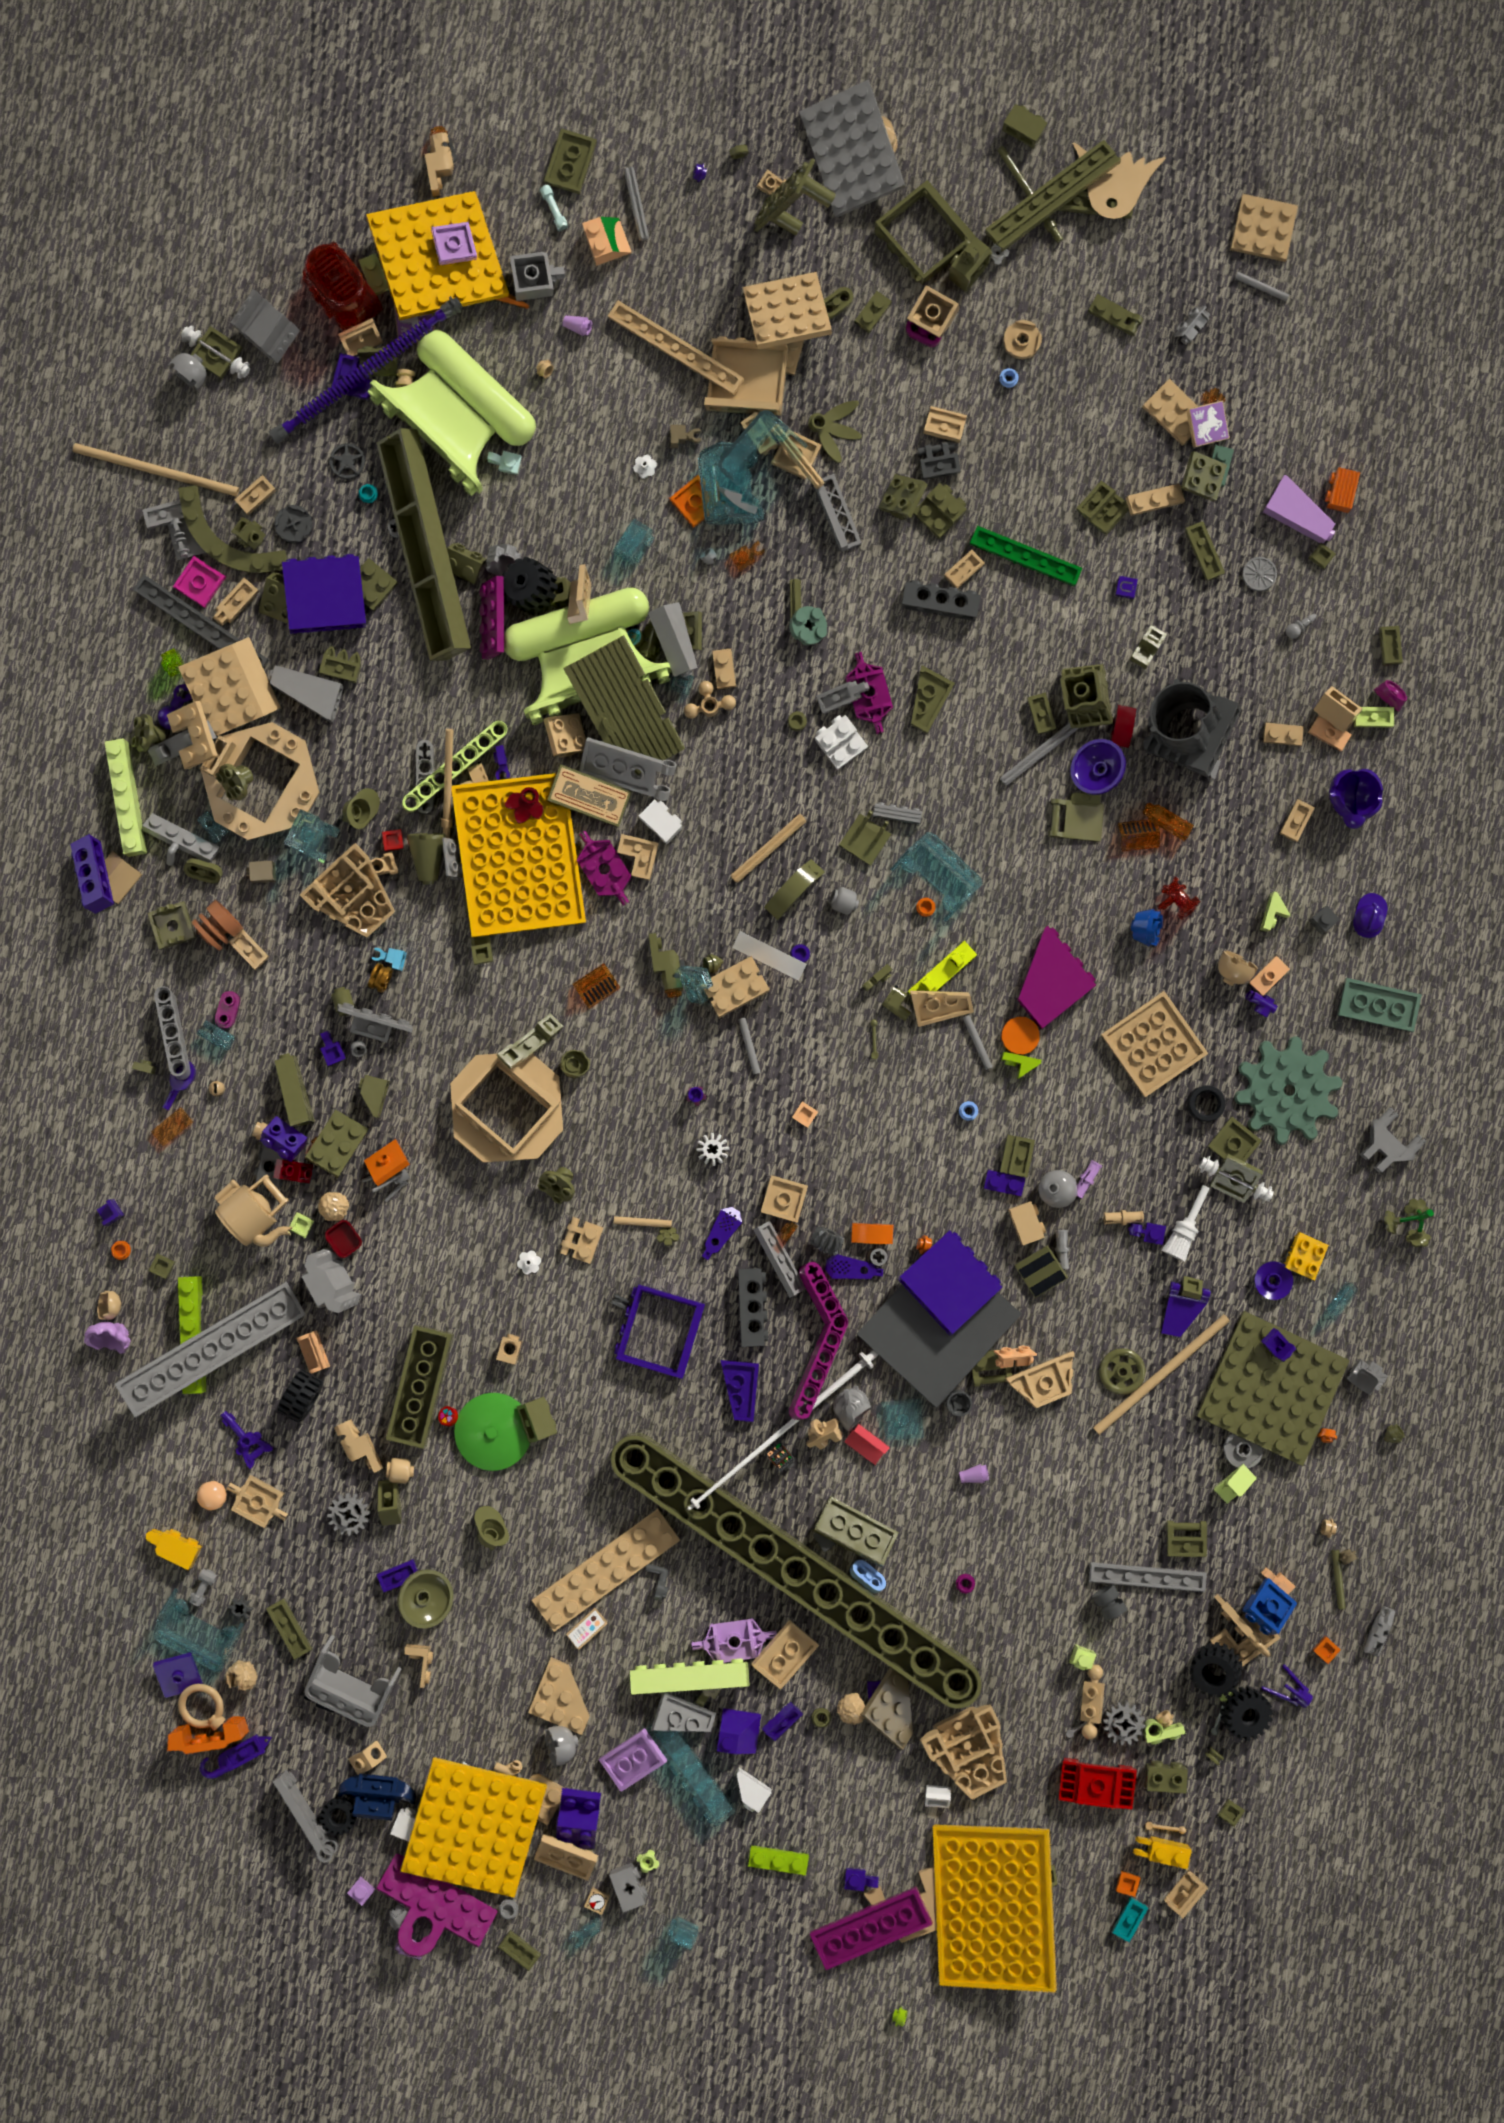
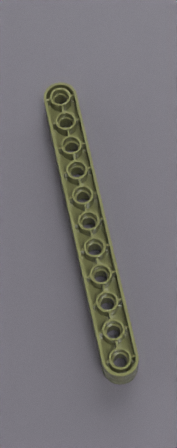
[611,1433,981,1709]

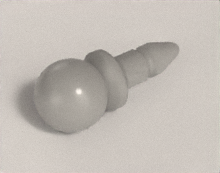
[1286,614,1317,639]

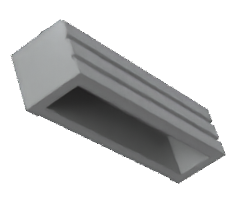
[873,802,922,825]

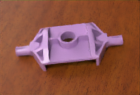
[692,1617,777,1662]

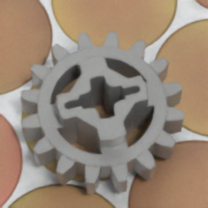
[327,1492,371,1536]
[1103,1701,1146,1745]

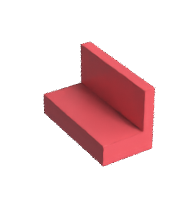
[844,1424,889,1465]

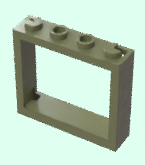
[874,180,976,285]

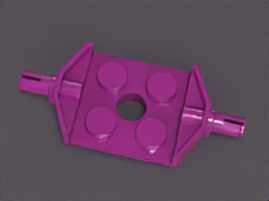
[845,652,893,734]
[577,831,632,906]

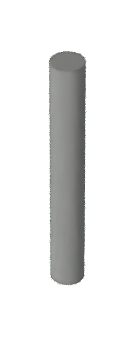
[1235,272,1289,302]
[963,1015,993,1070]
[738,1018,761,1075]

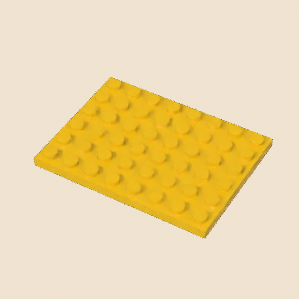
[452,773,586,938]
[933,1825,1057,1992]

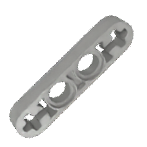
[416,740,434,815]

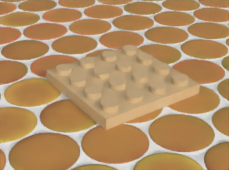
[743,272,832,350]
[1101,991,1208,1098]

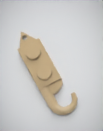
[1214,1594,1270,1657]

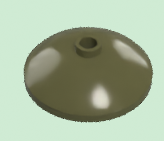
[398,1569,453,1629]

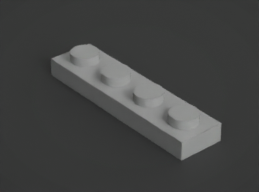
[753,1221,806,1298]

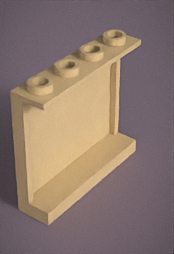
[704,336,789,416]

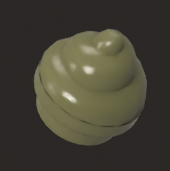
[703,954,723,973]
[1384,1424,1405,1443]

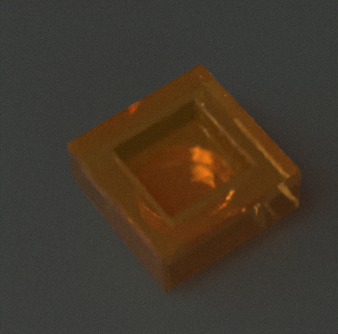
[780,1222,798,1242]

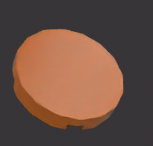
[1001,1017,1040,1055]

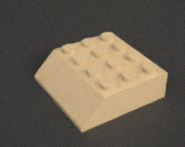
[178,637,281,736]

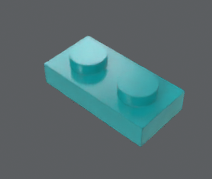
[1111,1896,1148,1943]

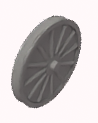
[1242,557,1277,591]

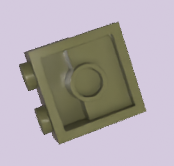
[913,483,967,539]

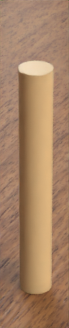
[614,1216,672,1228]

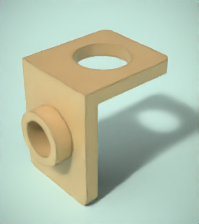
[348,1741,387,1775]

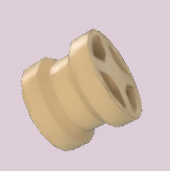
[395,369,416,388]

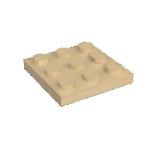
[1230,194,1298,262]

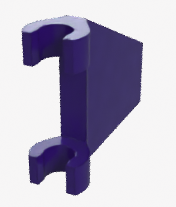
[1161,1282,1211,1337]

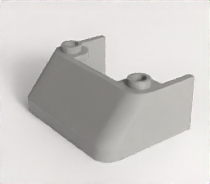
[305,1635,401,1727]

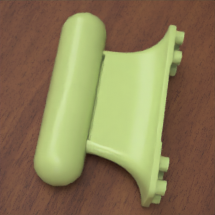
[367,329,536,496]
[504,588,671,725]

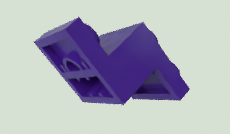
[556,1788,601,1850]

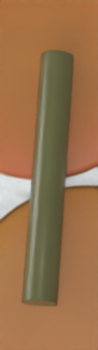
[1331,1550,1346,1609]

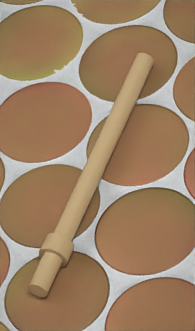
[441,729,453,838]

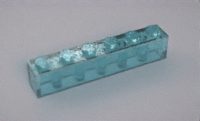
[647,1724,735,1827]

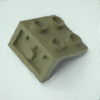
[259,571,289,624]

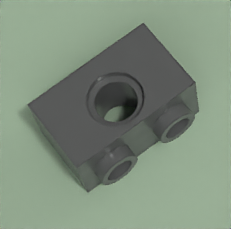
[254,1146,287,1188]

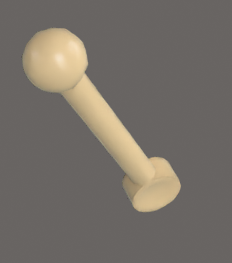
[1145,1821,1186,1834]

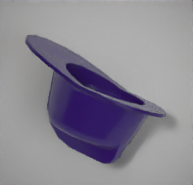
[1353,893,1388,938]

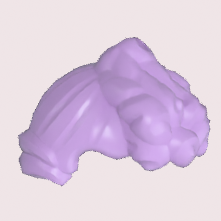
[84,1322,131,1354]

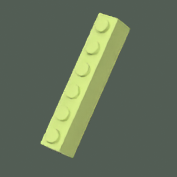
[105,738,147,857]
[630,1659,750,1694]

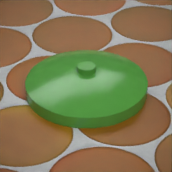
[454,1392,530,1471]

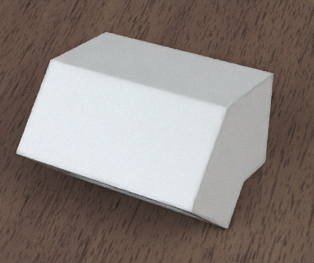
[925,1785,951,1808]

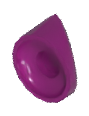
[1373,680,1407,712]

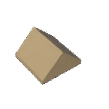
[105,851,143,904]

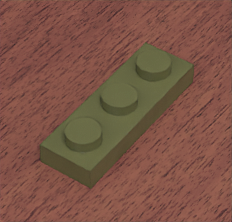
[1185,521,1225,582]
[266,1598,312,1660]

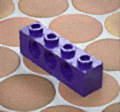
[70,834,114,914]

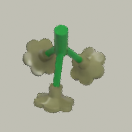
[1384,1198,1434,1248]

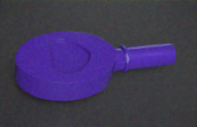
[162,1062,196,1110]

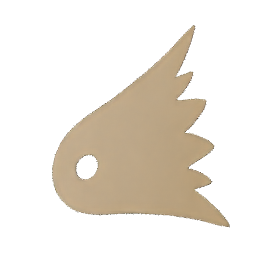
[1073,143,1166,219]

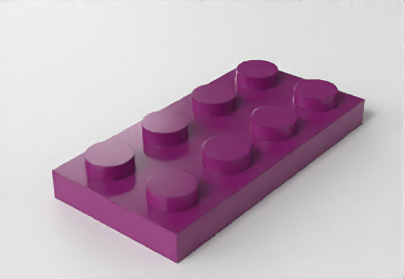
[479,576,504,660]

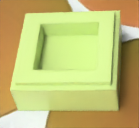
[289,1212,314,1238]

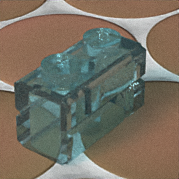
[613,518,654,565]

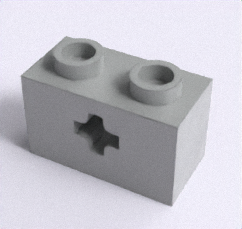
[609,1863,648,1913]

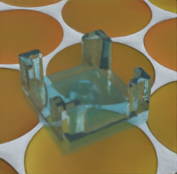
[283,809,340,864]

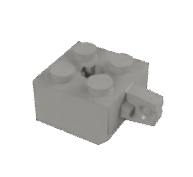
[510,252,565,301]

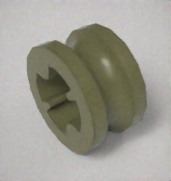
[1205,1747,1225,1766]

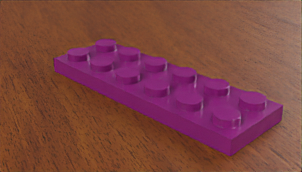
[809,1886,933,1970]

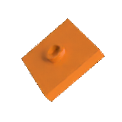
[364,1139,410,1186]

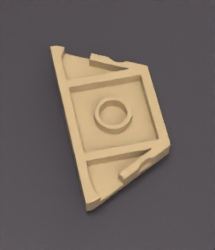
[1005,1351,1074,1408]

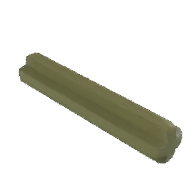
[790,579,801,619]

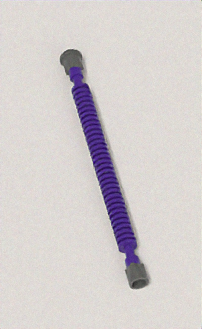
[269,296,463,444]

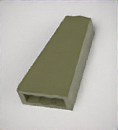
[274,1053,315,1128]

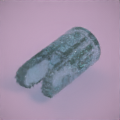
[196,1020,235,1051]

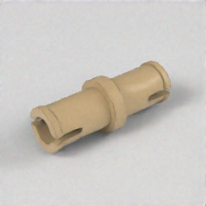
[1103,1210,1144,1225]

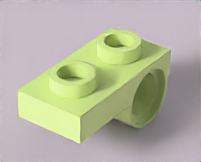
[1143,1719,1185,1745]

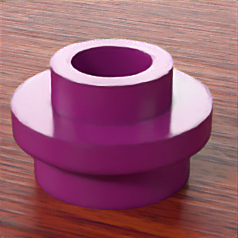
[956,1574,975,1594]

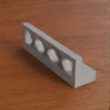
[814,474,862,552]

